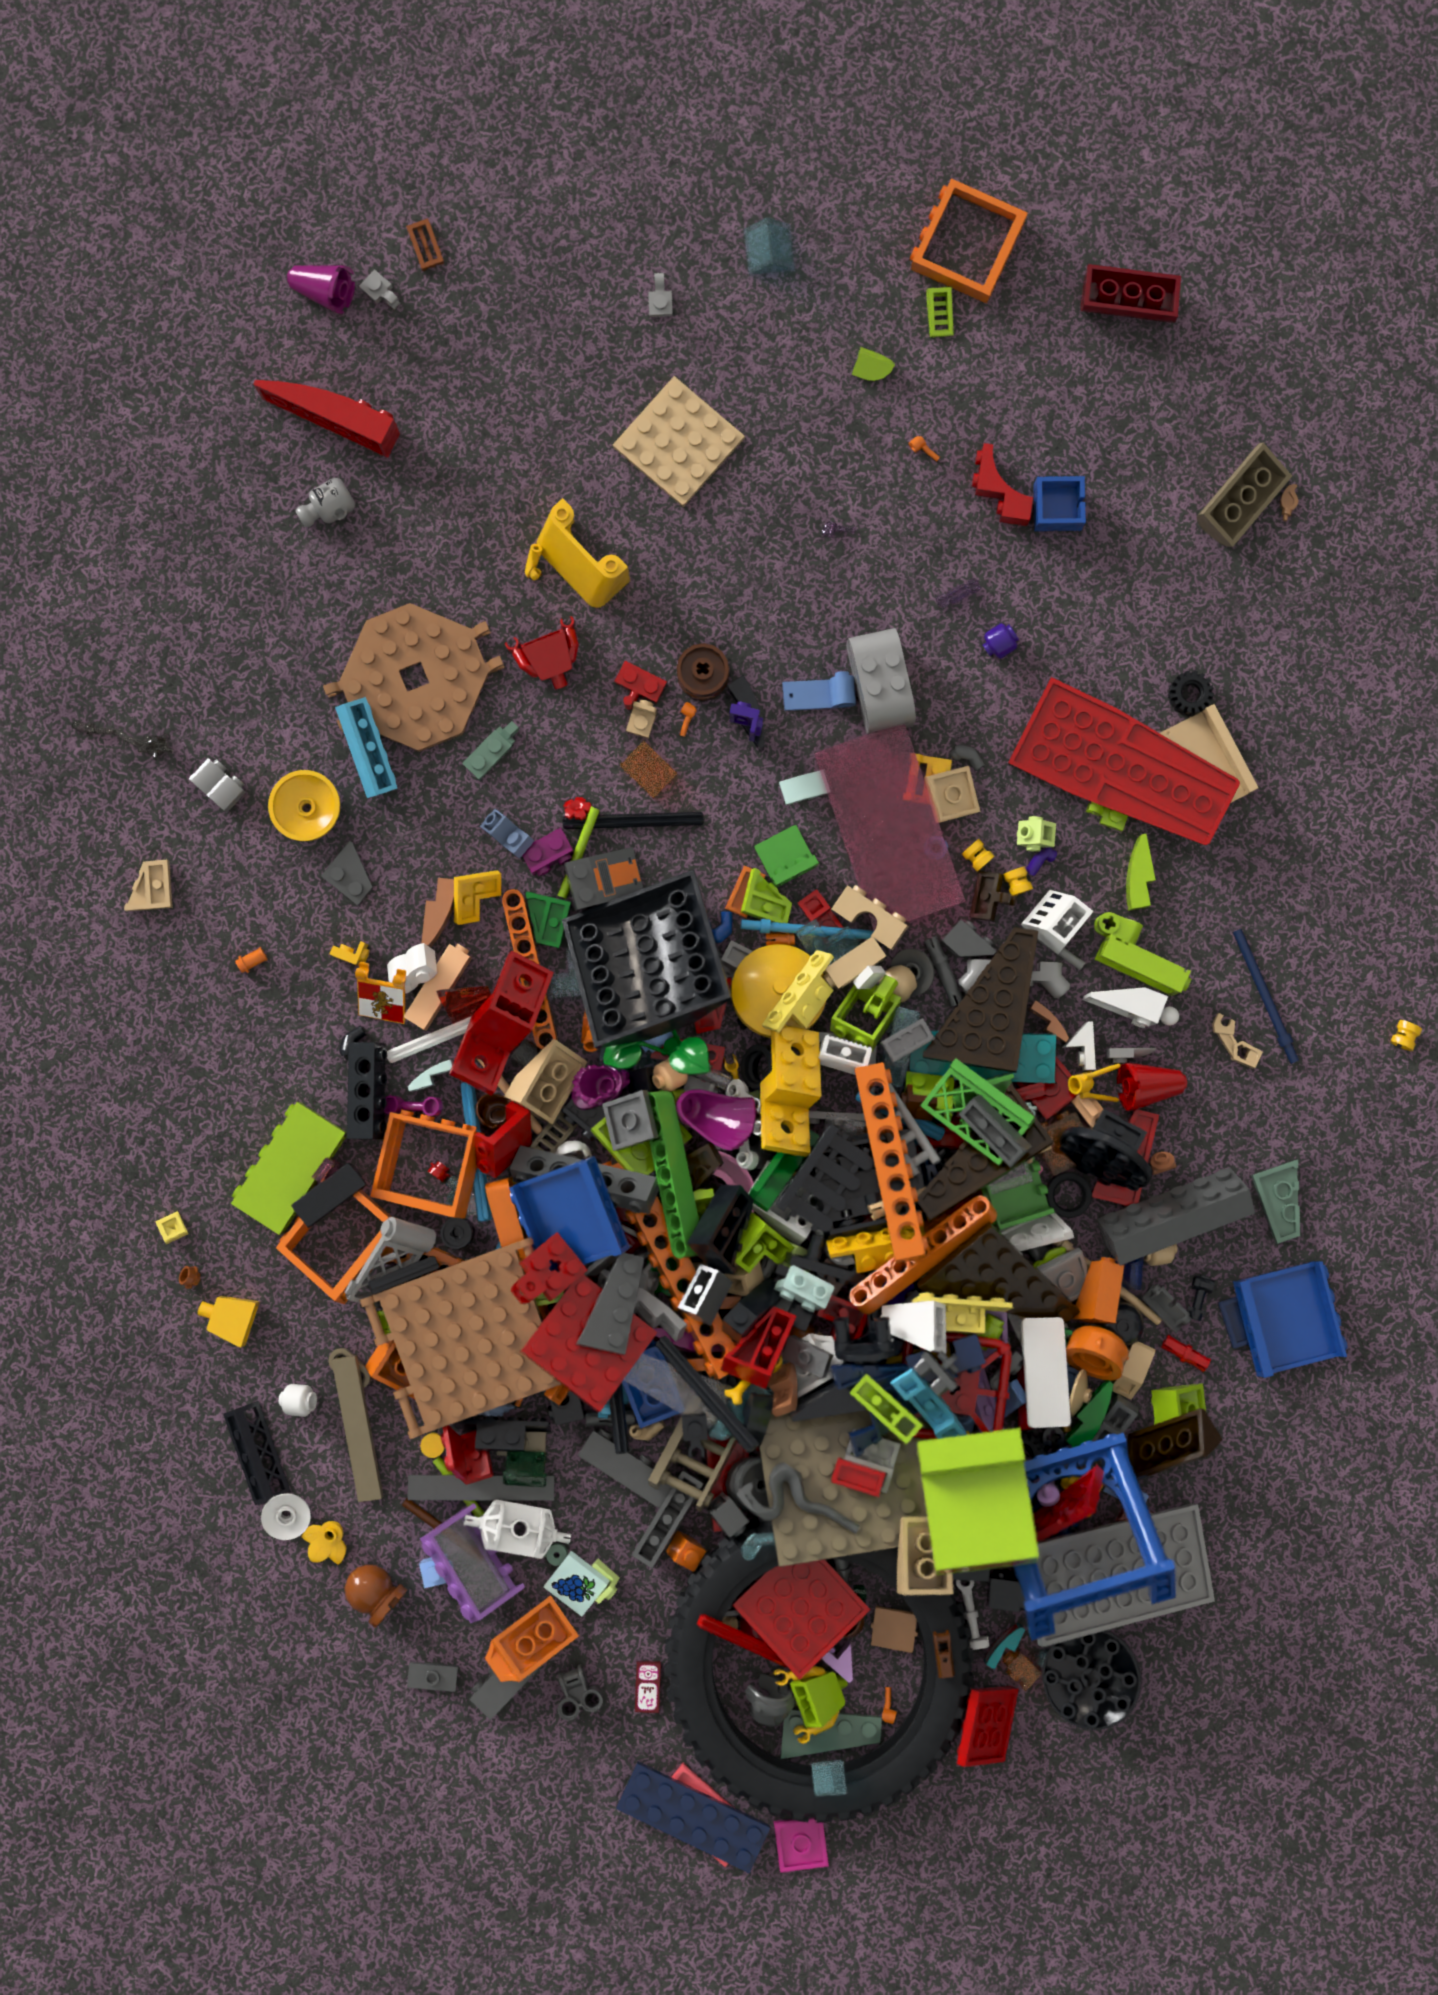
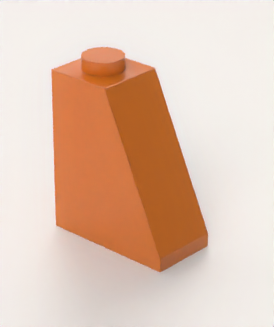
[1072,1257,1124,1324]

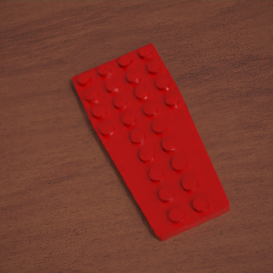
[1008,677,1240,845]

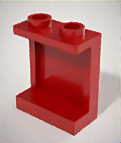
[474,1101,532,1178]

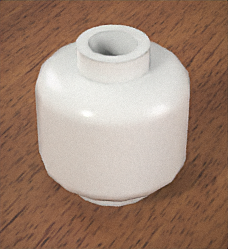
[279,1384,317,1417]

